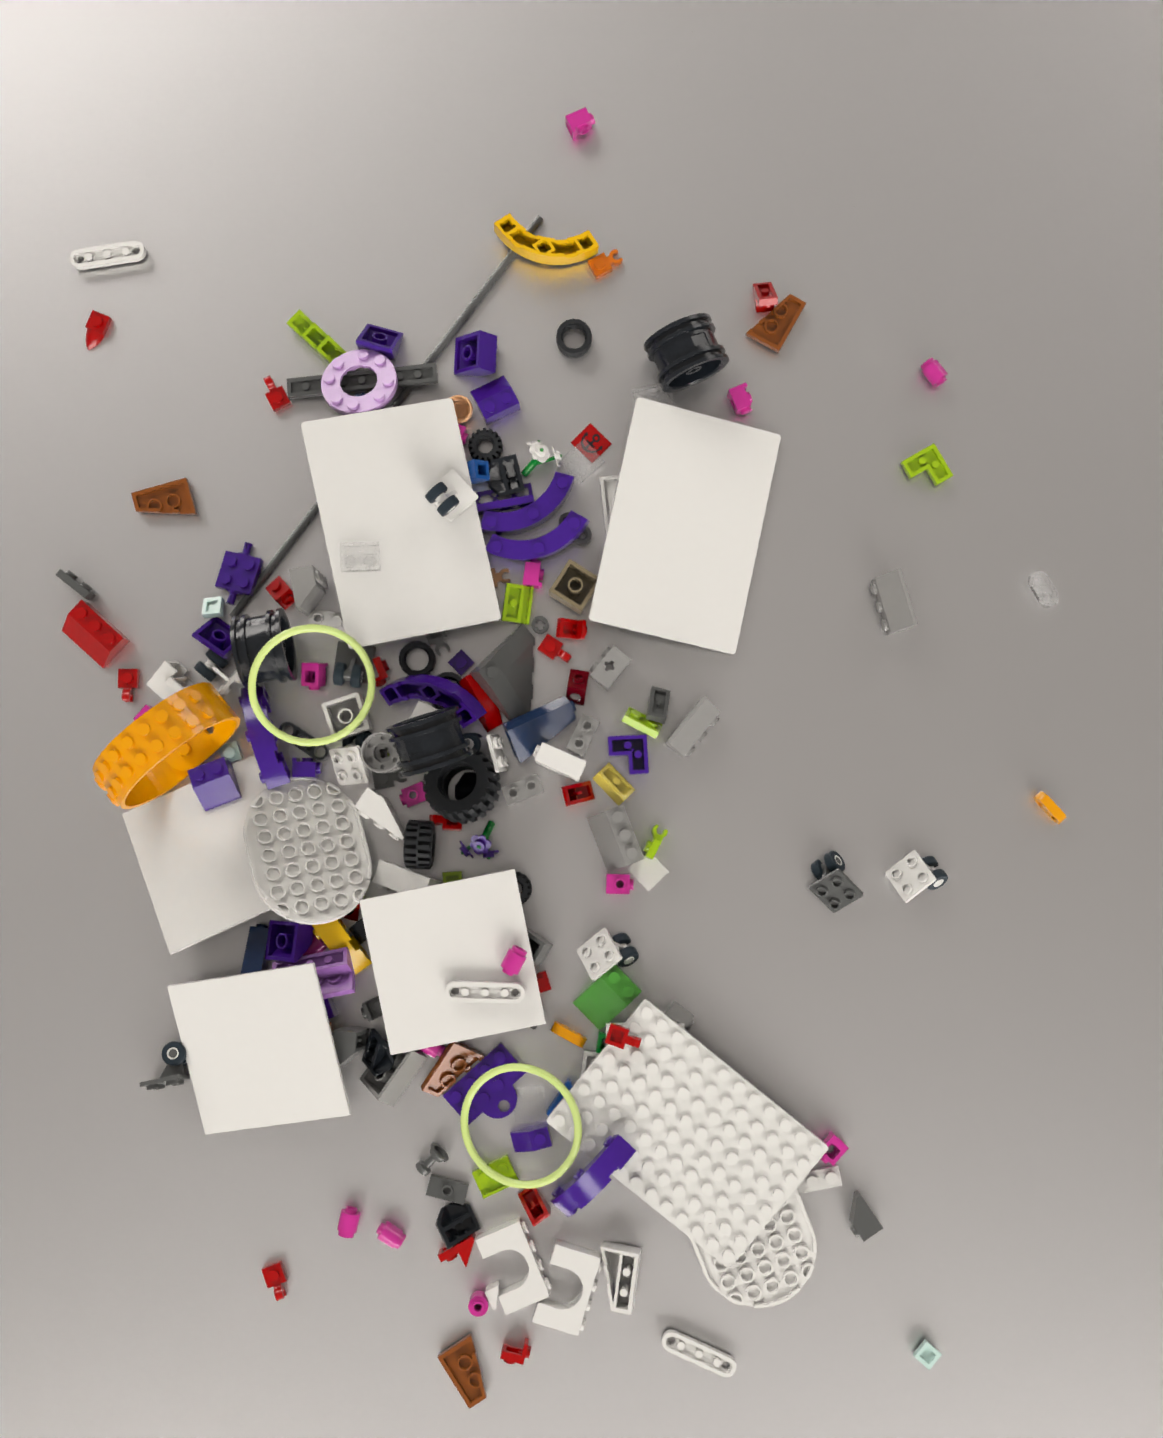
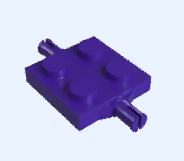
[215,542,263,605]

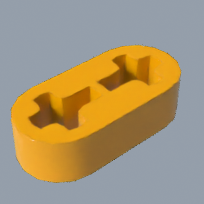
[1033,791,1066,824]
[550,1021,587,1048]

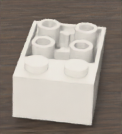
[354,787,405,841]

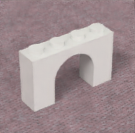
[533,742,587,782]
[475,1217,552,1315]
[532,1239,603,1336]

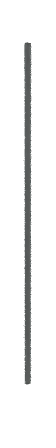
[229,215,543,617]

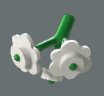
[521,440,562,477]

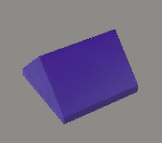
[356,323,403,361]
[192,617,233,661]

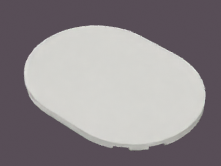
[244,777,372,925]
[689,1188,817,1308]

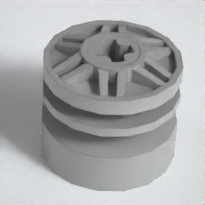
[360,732,402,773]

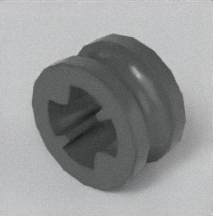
[531,616,549,634]

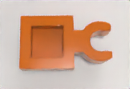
[587,249,623,280]

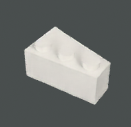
[372,860,443,893]
[600,1241,642,1315]

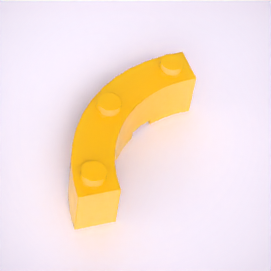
[494,213,599,265]
[312,919,372,975]

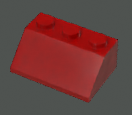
[62,600,130,669]

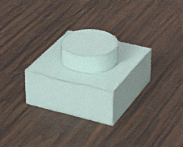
[202,596,225,619]
[219,741,243,763]
[913,1339,942,1370]

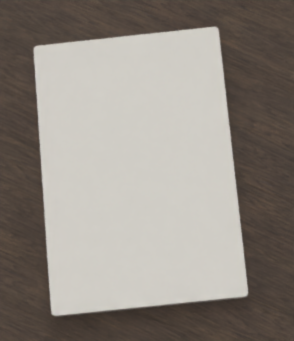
[589,397,781,654]
[301,398,501,649]
[547,999,828,1268]

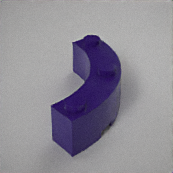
[481,472,574,536]
[486,510,590,561]
[379,674,487,728]
[238,683,291,790]
[550,1134,636,1217]

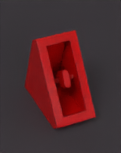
[561,781,595,806]
[518,1188,551,1226]

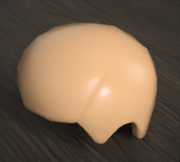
[450,395,473,424]

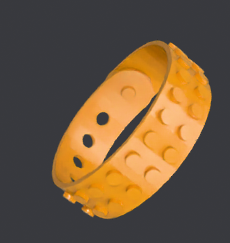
[92,682,240,809]

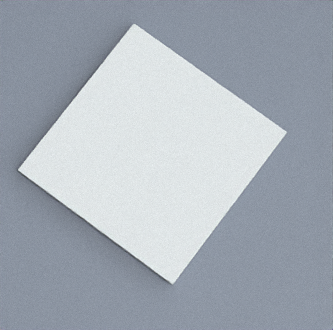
[122,755,271,955]
[359,869,546,1055]
[167,963,351,1135]

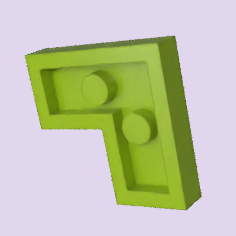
[900,443,954,486]

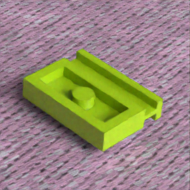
[501,583,534,625]
[622,707,663,739]
[472,1154,519,1199]

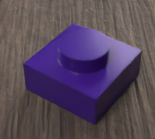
[448,649,475,677]

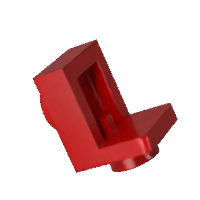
[265,576,295,610]
[556,618,587,640]
[372,656,390,687]
[500,1338,531,1365]

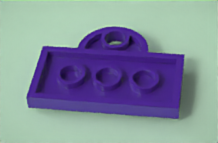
[443,1042,526,1125]

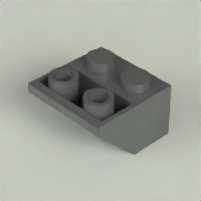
[332,1026,369,1067]

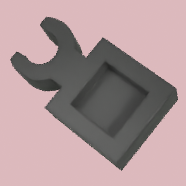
[425,631,450,656]
[372,768,407,790]

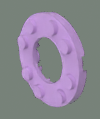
[321,349,398,415]

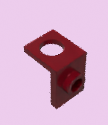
[566,669,589,706]

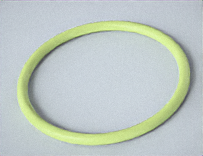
[248,624,376,746]
[460,1063,582,1189]

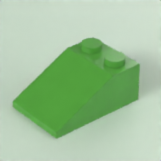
[573,964,642,1030]

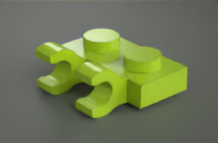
[642,824,668,860]

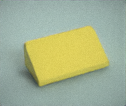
[593,763,635,806]

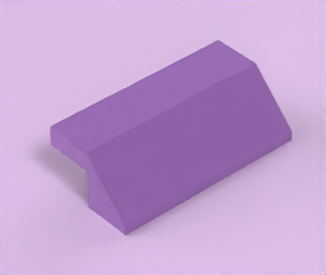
[272,947,355,999]

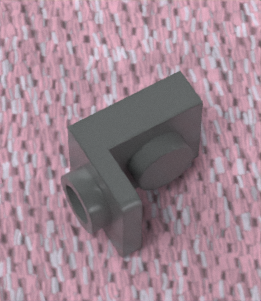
[361,996,383,1022]

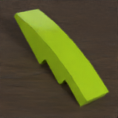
[286,309,346,364]

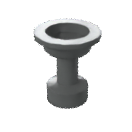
[416,1142,449,1176]

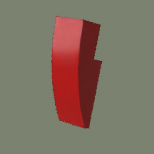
[459,674,503,733]

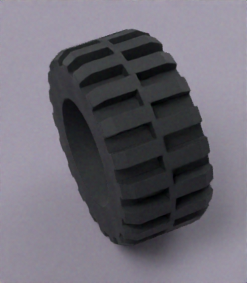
[423,746,501,824]

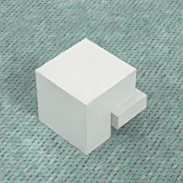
[146,660,195,700]

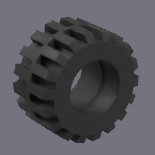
[403,820,436,870]

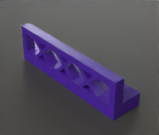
[475,483,534,516]

